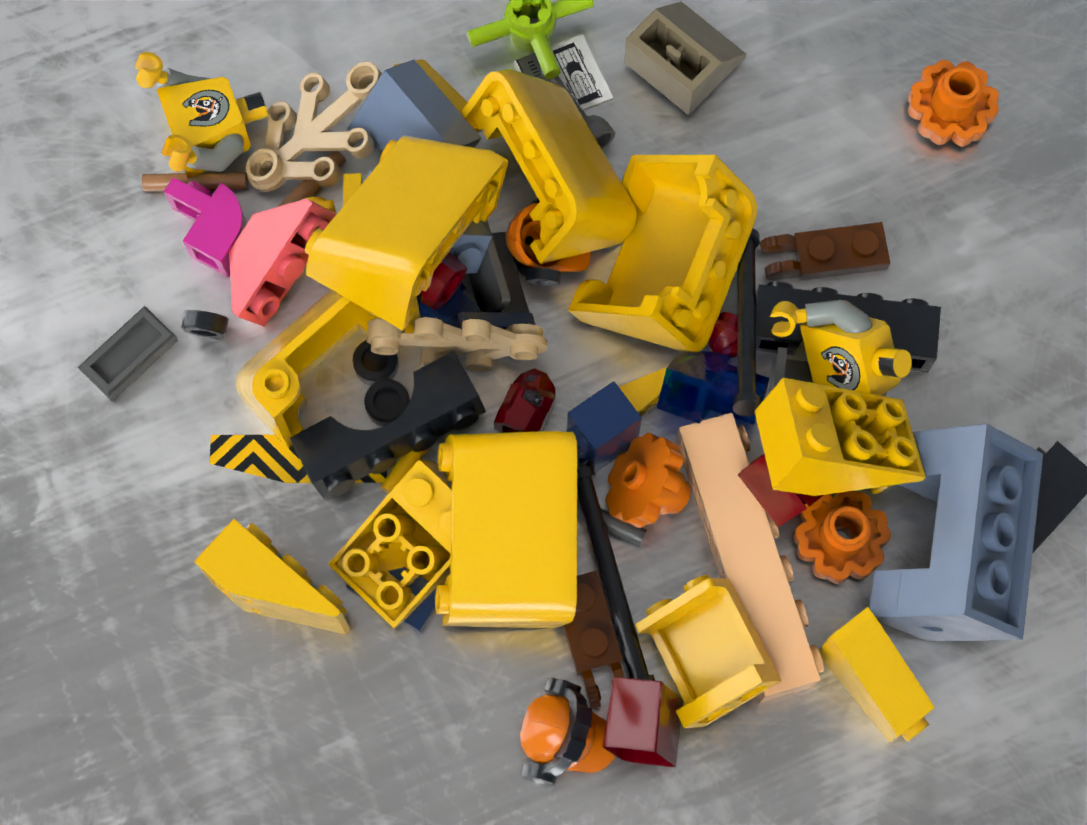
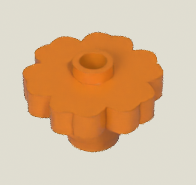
[908,60,999,147]
[605,433,691,528]
[793,491,891,584]

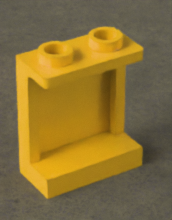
[635,575,782,728]

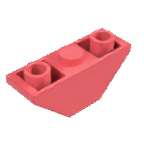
[229,199,336,327]

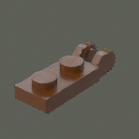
[760,222,891,281]
[563,570,625,709]

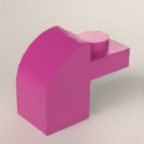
[164,177,247,277]

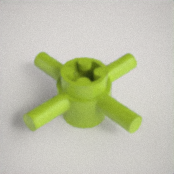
[466,0,594,79]

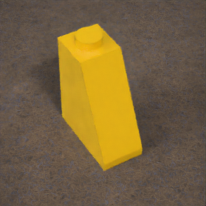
[819,607,935,743]

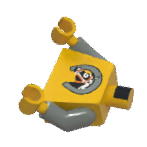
[135,52,269,178]
[770,300,912,396]

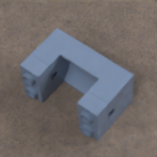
[870,424,1043,641]

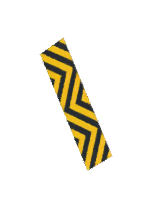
[209,435,387,483]

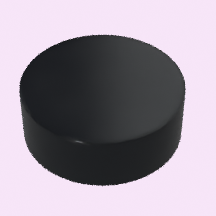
[181,310,229,338]
[352,340,399,385]
[364,379,410,427]

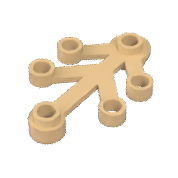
[246,62,382,192]
[367,317,548,372]

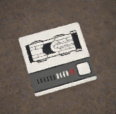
[513,35,613,110]

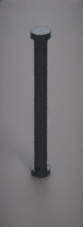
[733,228,761,417]
[577,466,656,681]

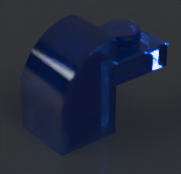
[656,351,770,425]

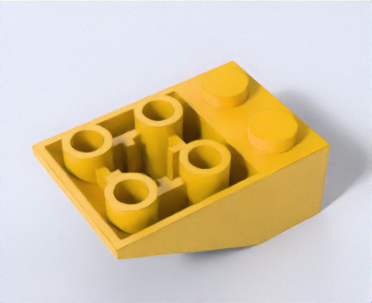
[755,378,926,496]
[328,459,452,629]
[194,519,351,634]

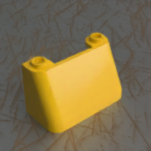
[460,69,637,264]
[305,135,508,331]
[568,155,757,352]
[235,290,421,449]
[435,431,577,629]

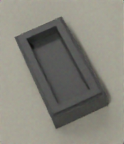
[78,306,178,402]

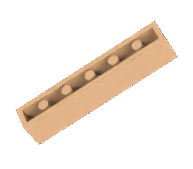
[676,413,824,703]

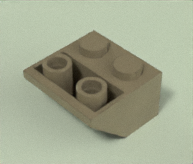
[624,1,746,115]

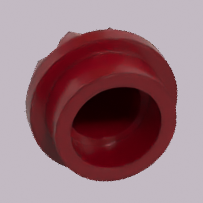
[708,312,737,359]

